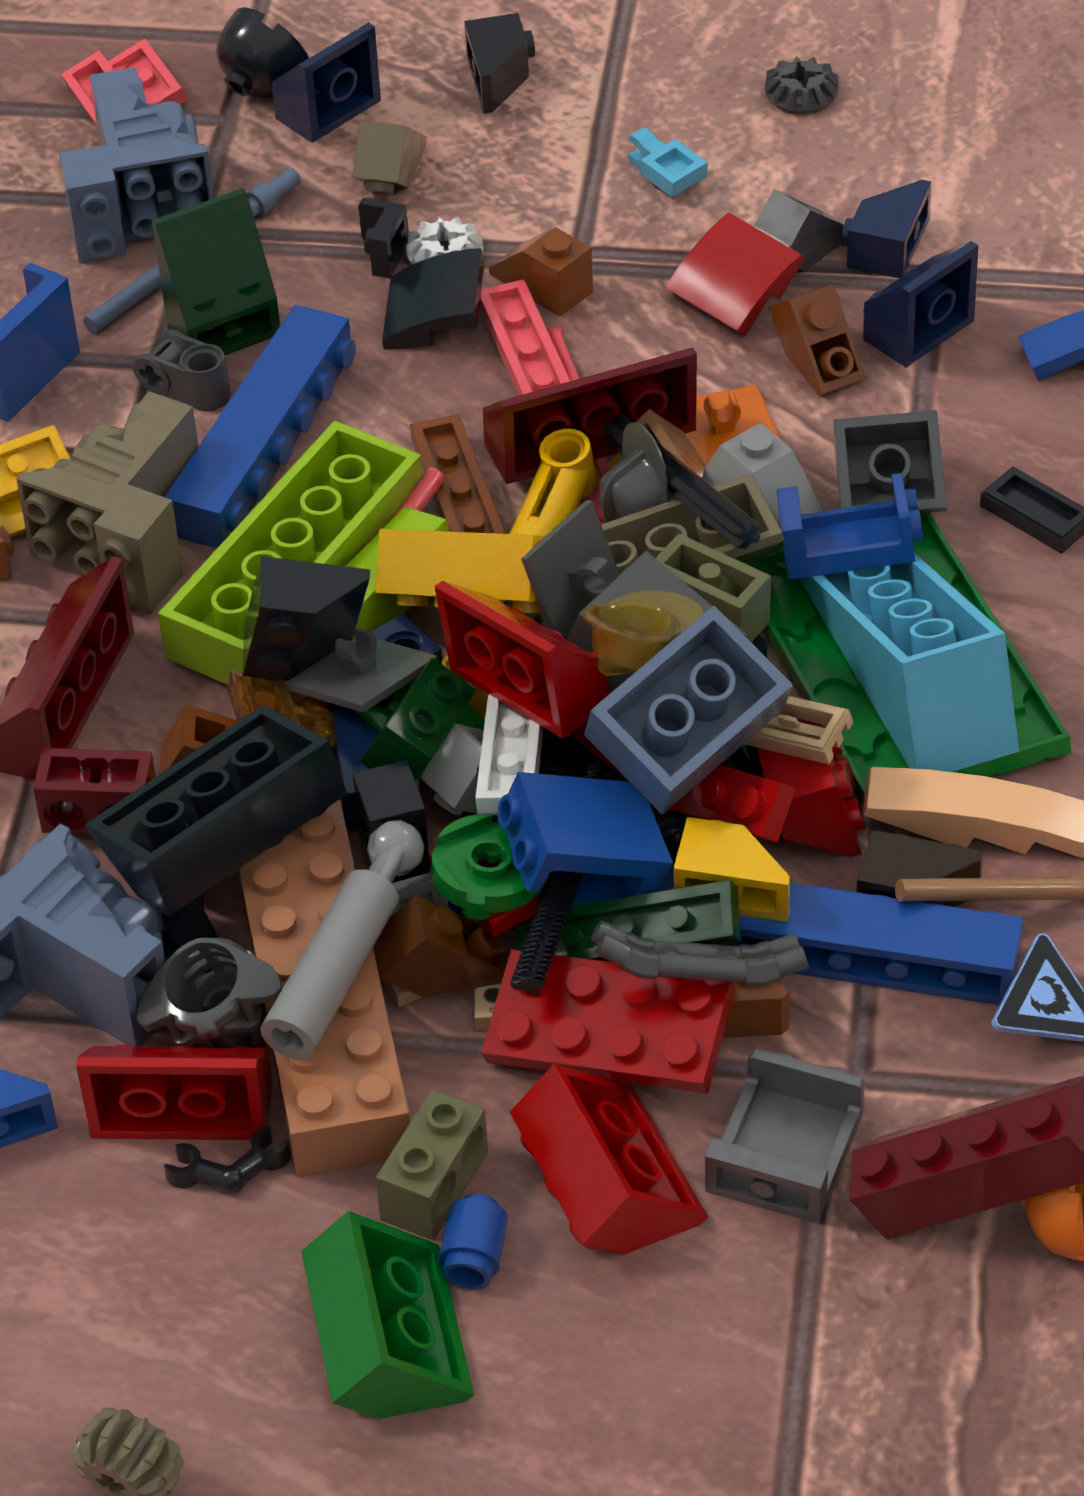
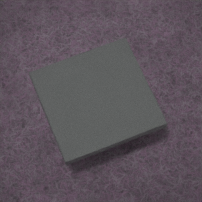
[521,500,620,639]
[285,627,439,713]

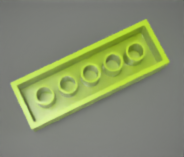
[158,420,423,696]

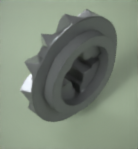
[764,56,839,111]

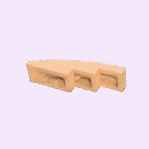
[862,767,1084,859]

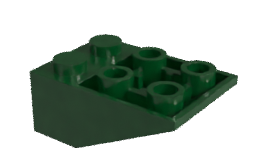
[152,188,280,356]

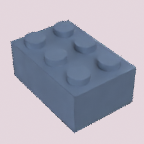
[584,606,793,815]

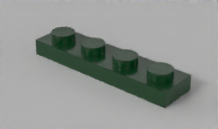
[515,880,741,962]

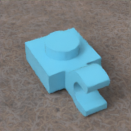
[628,128,708,198]

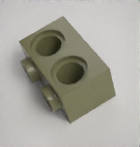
[376,1089,488,1241]

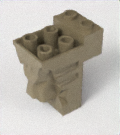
[16,391,199,615]

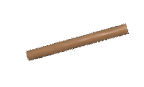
[895,877,1084,902]

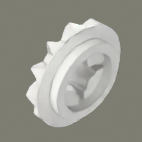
[406,216,483,265]

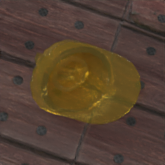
[583,590,704,676]

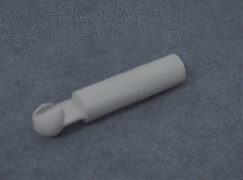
[260,820,425,1059]

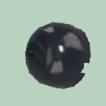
[216,7,309,98]

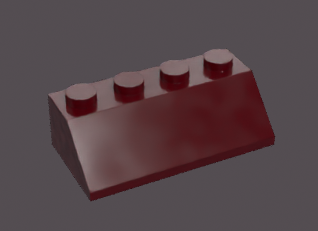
[483,347,697,484]
[0,557,134,780]
[849,1075,1084,1239]

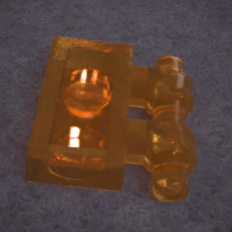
[227,670,338,748]

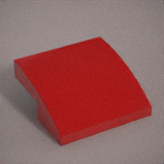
[665,212,805,336]

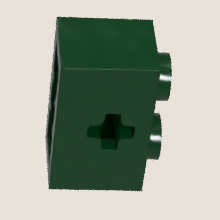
[359,658,477,780]

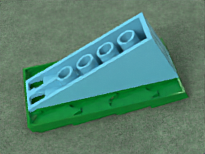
[745,513,1071,804]

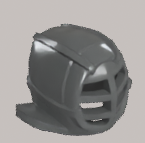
[137,938,282,1048]

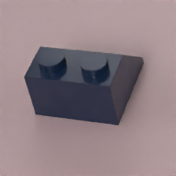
[272,22,381,143]
[863,241,979,368]

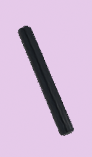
[603,415,761,549]

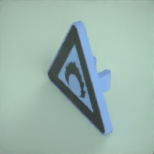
[991,933,1084,1042]

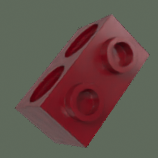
[33,748,156,835]

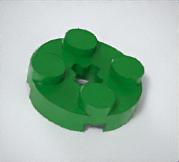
[431,814,544,920]

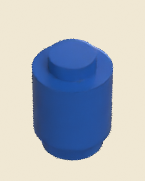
[439,1194,508,1289]

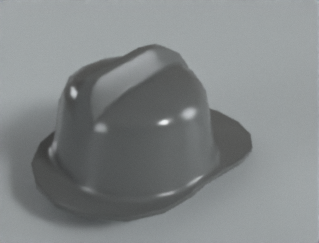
[599,422,669,523]

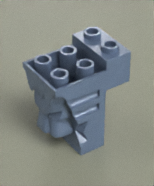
[59,67,214,263]
[0,823,165,1047]

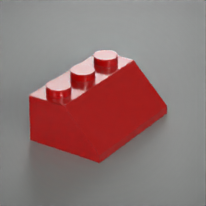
[434,581,610,739]
[76,1044,273,1140]
[510,1064,708,1255]

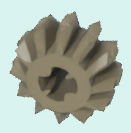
[70,1408,184,1496]

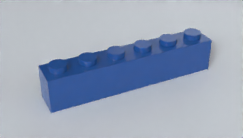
[165,305,356,548]

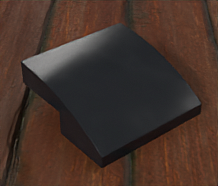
[382,248,484,349]

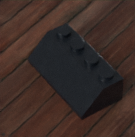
[86,705,347,917]

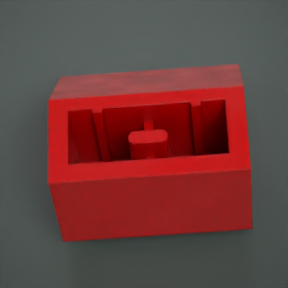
[757,715,866,857]

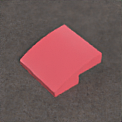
[61,38,188,125]

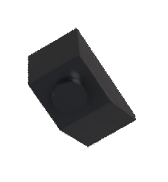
[464,13,535,114]

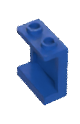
[0,263,80,422]
[776,473,923,580]
[498,772,673,897]

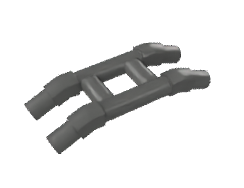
[591,920,809,986]

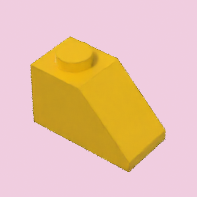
[674,817,790,922]

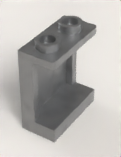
[705,1049,865,1224]

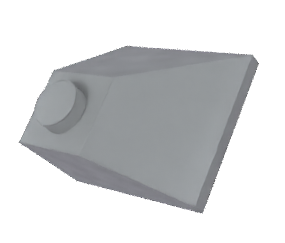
[702,423,823,548]

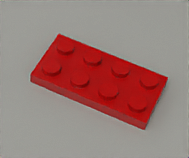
[481,949,736,1094]

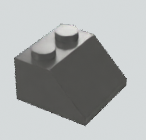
[833,410,947,513]

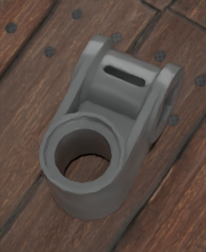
[133,329,231,411]

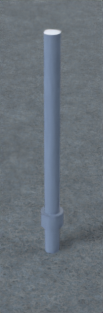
[83,168,301,334]

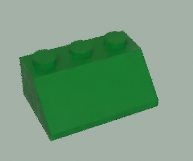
[301,1211,474,1419]

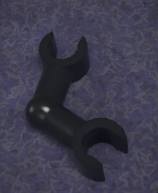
[164,1126,291,1193]

